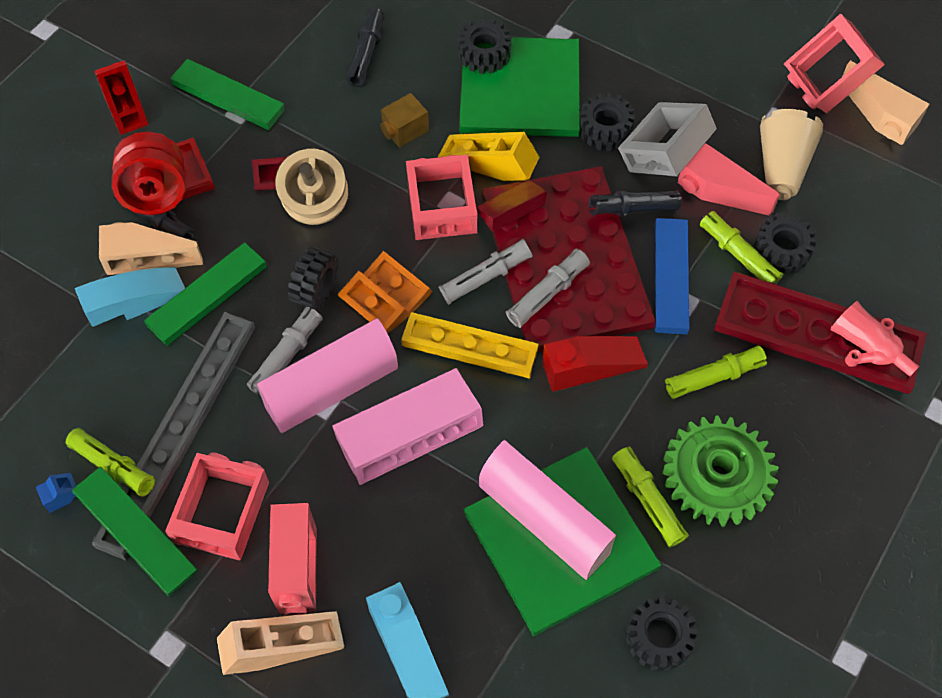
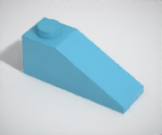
[366,582,449,698]

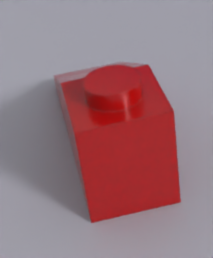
[94,60,149,135]
[542,336,648,392]

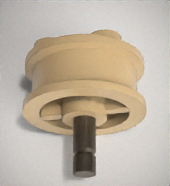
[275,149,348,225]

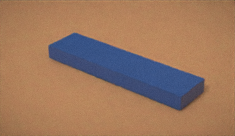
[655,218,689,335]

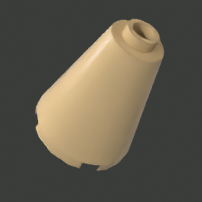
[760,109,823,200]

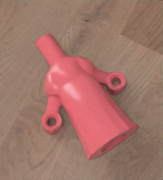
[830,301,919,377]

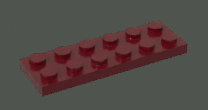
[714,271,927,394]

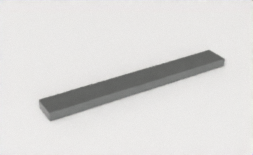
[92,312,256,561]

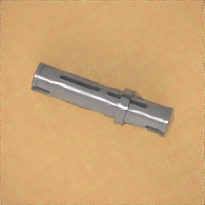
[438,239,533,305]
[506,249,590,328]
[247,307,323,396]

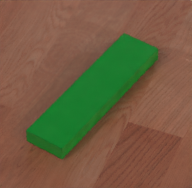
[170,59,285,130]
[144,242,267,346]
[72,467,197,597]

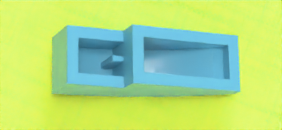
[74,267,185,327]

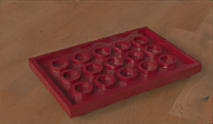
[482,166,656,352]

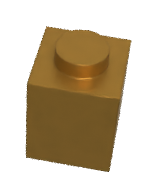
[380,93,429,148]

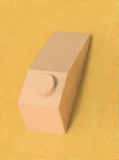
[842,60,929,145]
[99,222,203,275]
[217,611,344,675]

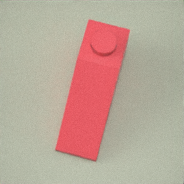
[677,143,780,216]

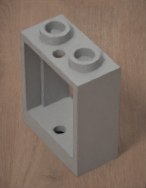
[618,102,717,176]

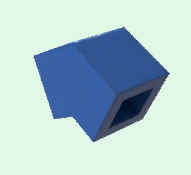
[36,473,76,513]

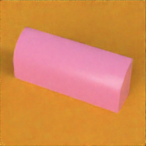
[257,318,398,434]
[332,368,483,485]
[479,440,616,580]

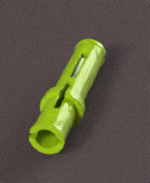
[700,211,783,284]
[665,345,767,399]
[66,428,155,497]
[612,446,689,548]

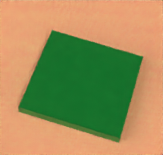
[459,37,580,137]
[464,447,661,637]

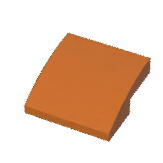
[338,251,432,334]

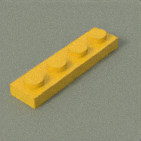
[401,312,539,379]

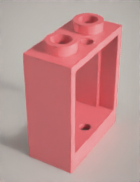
[784,14,885,113]
[406,154,477,240]
[166,453,269,561]
[268,503,317,616]

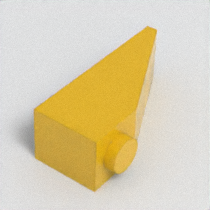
[438,132,540,181]

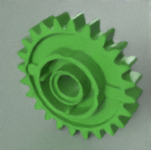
[662,416,778,527]

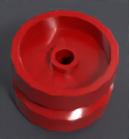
[112,131,185,215]

